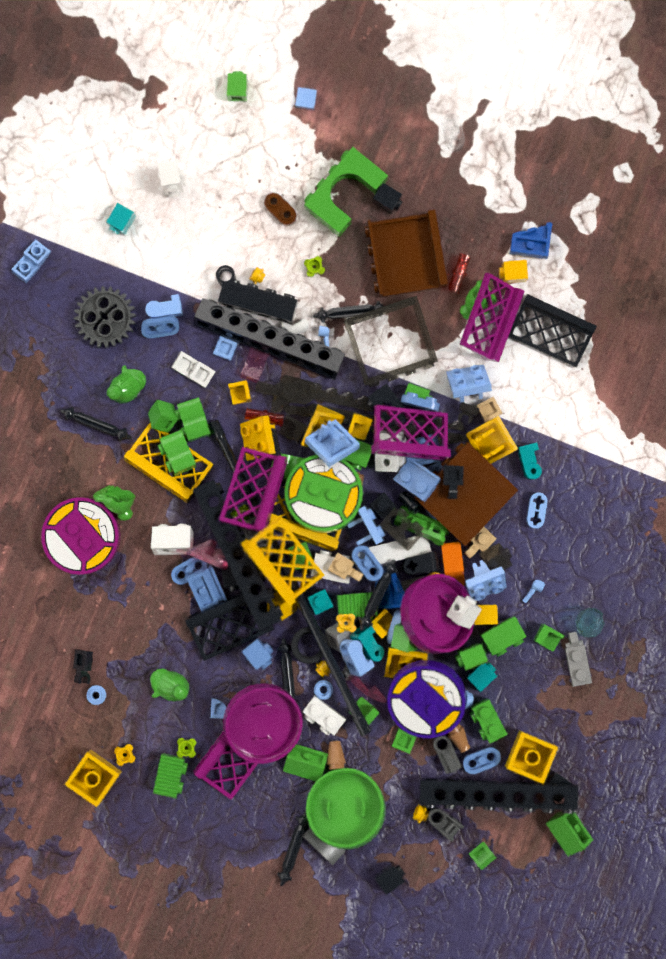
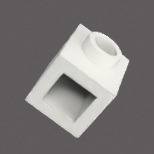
[446,595,482,629]

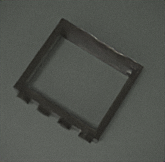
[343,296,438,388]

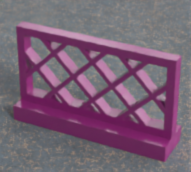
[459,273,525,362]
[371,405,451,461]
[219,447,288,533]
[193,730,258,800]

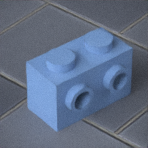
[242,638,273,670]

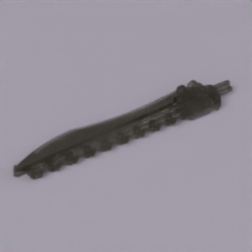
[255,375,468,445]

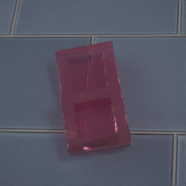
[240,347,269,383]
[351,676,387,703]

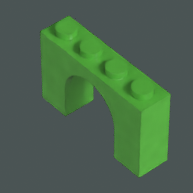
[304,147,388,237]

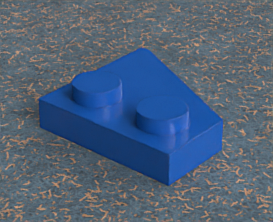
[510,222,552,259]
[374,570,405,609]

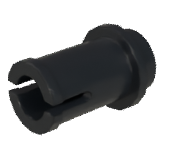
[398,491,422,514]

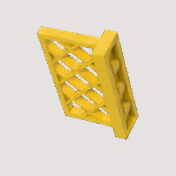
[124,423,214,503]
[268,486,342,551]
[241,517,325,606]

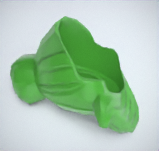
[460,280,497,320]
[107,365,146,404]
[93,485,135,521]
[150,668,190,702]

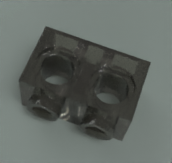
[379,507,425,551]

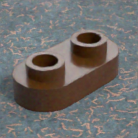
[264,193,297,226]

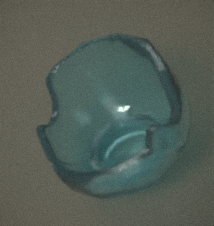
[575,608,605,638]

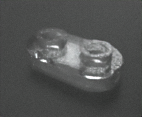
[442,113,465,152]

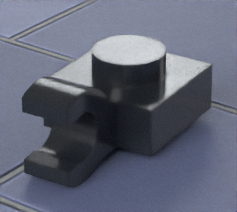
[443,465,464,499]
[73,649,93,684]

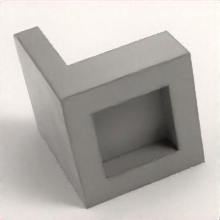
[325,622,353,652]

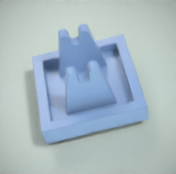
[446,364,492,403]
[305,419,360,467]
[347,506,386,545]
[465,560,507,601]

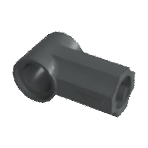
[432,735,461,774]

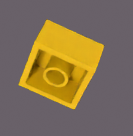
[505,730,558,784]
[65,750,122,807]

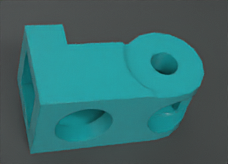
[517,442,542,480]
[349,626,384,662]

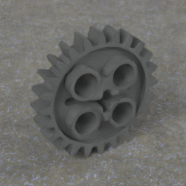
[74,286,137,349]

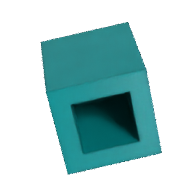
[106,203,136,235]
[308,589,333,615]
[466,662,497,692]

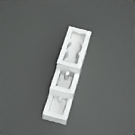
[356,535,431,570]

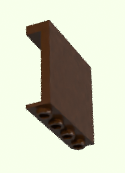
[364,209,448,298]
[413,442,518,546]

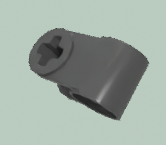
[427,806,464,841]

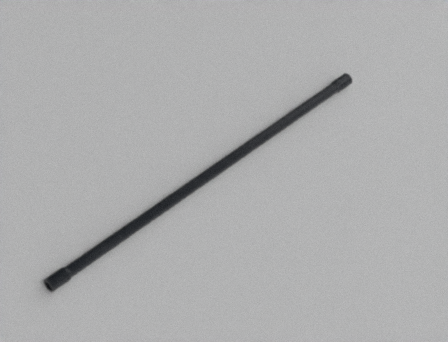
[208,420,372,737]

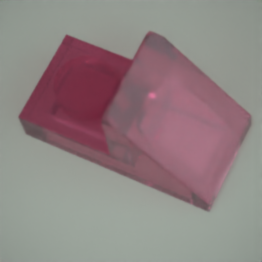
[186,539,228,570]

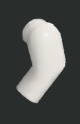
[281,318,309,334]

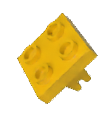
[240,416,275,461]
[466,416,518,463]

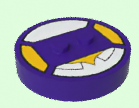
[387,660,466,738]

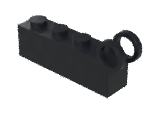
[216,265,298,325]

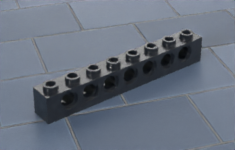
[193,298,345,380]
[193,480,283,631]
[420,778,579,814]

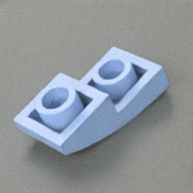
[11,240,51,284]

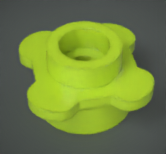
[304,256,325,277]
[177,738,196,758]

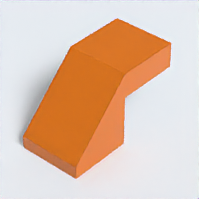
[441,542,465,586]

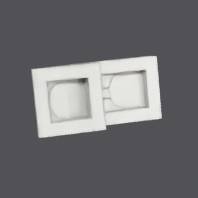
[171,351,215,388]

